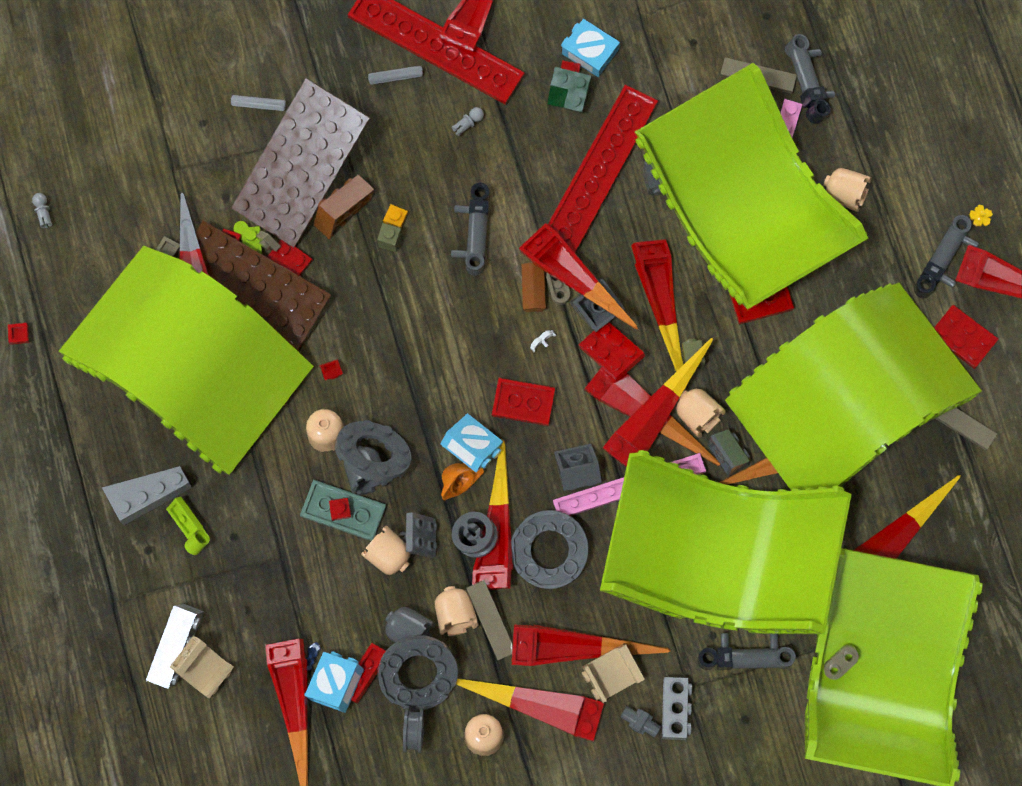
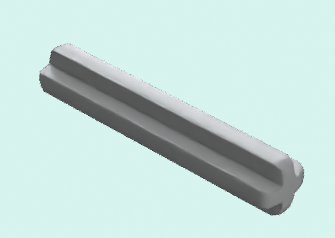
[368,66,423,84]
[231,95,286,111]

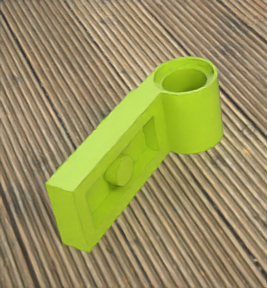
[166,496,210,555]

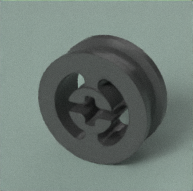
[452,512,498,558]
[403,708,424,753]

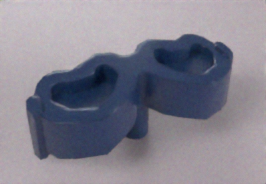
[305,642,321,672]

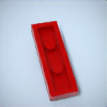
[351,643,386,704]

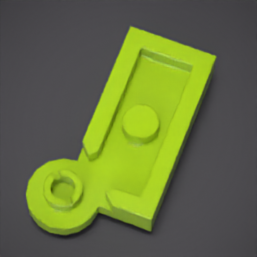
[233,221,263,255]

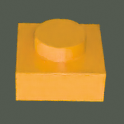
[383,204,408,228]

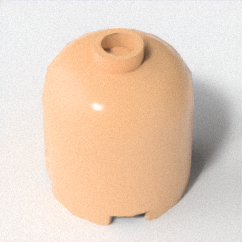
[824,168,872,212]
[676,388,725,438]
[306,409,344,452]
[361,525,411,575]
[435,586,478,636]
[464,714,504,756]

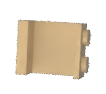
[169,635,234,698]
[582,644,645,703]

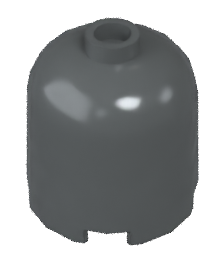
[344,446,388,495]
[385,607,435,643]

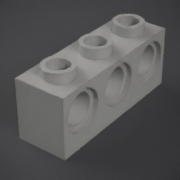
[662,677,692,740]

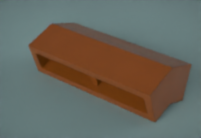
[521,263,546,312]

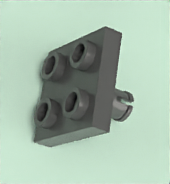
[399,512,437,558]

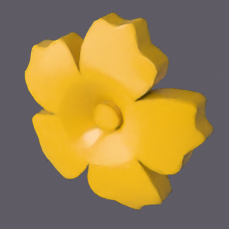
[969,205,993,227]

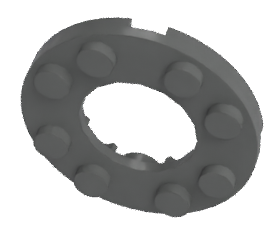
[335,420,411,482]
[511,510,589,589]
[378,635,458,711]

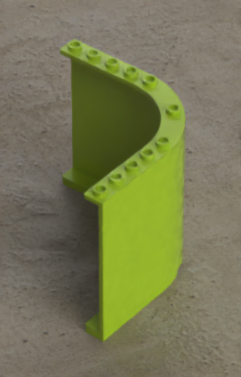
[635,63,868,310]
[59,246,314,475]
[725,283,982,490]
[600,450,851,634]
[805,548,982,786]

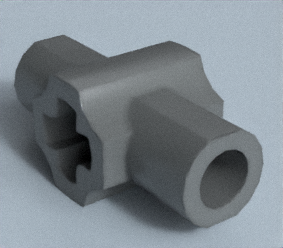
[620,706,661,738]

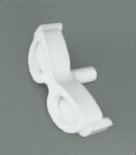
[530,330,556,352]

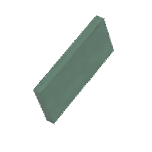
[300,480,386,541]

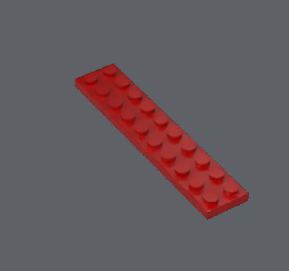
[348,0,524,105]
[548,85,658,253]

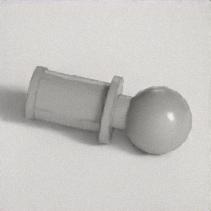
[452,107,484,136]
[32,193,52,228]

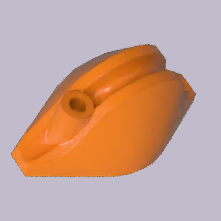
[441,463,484,500]

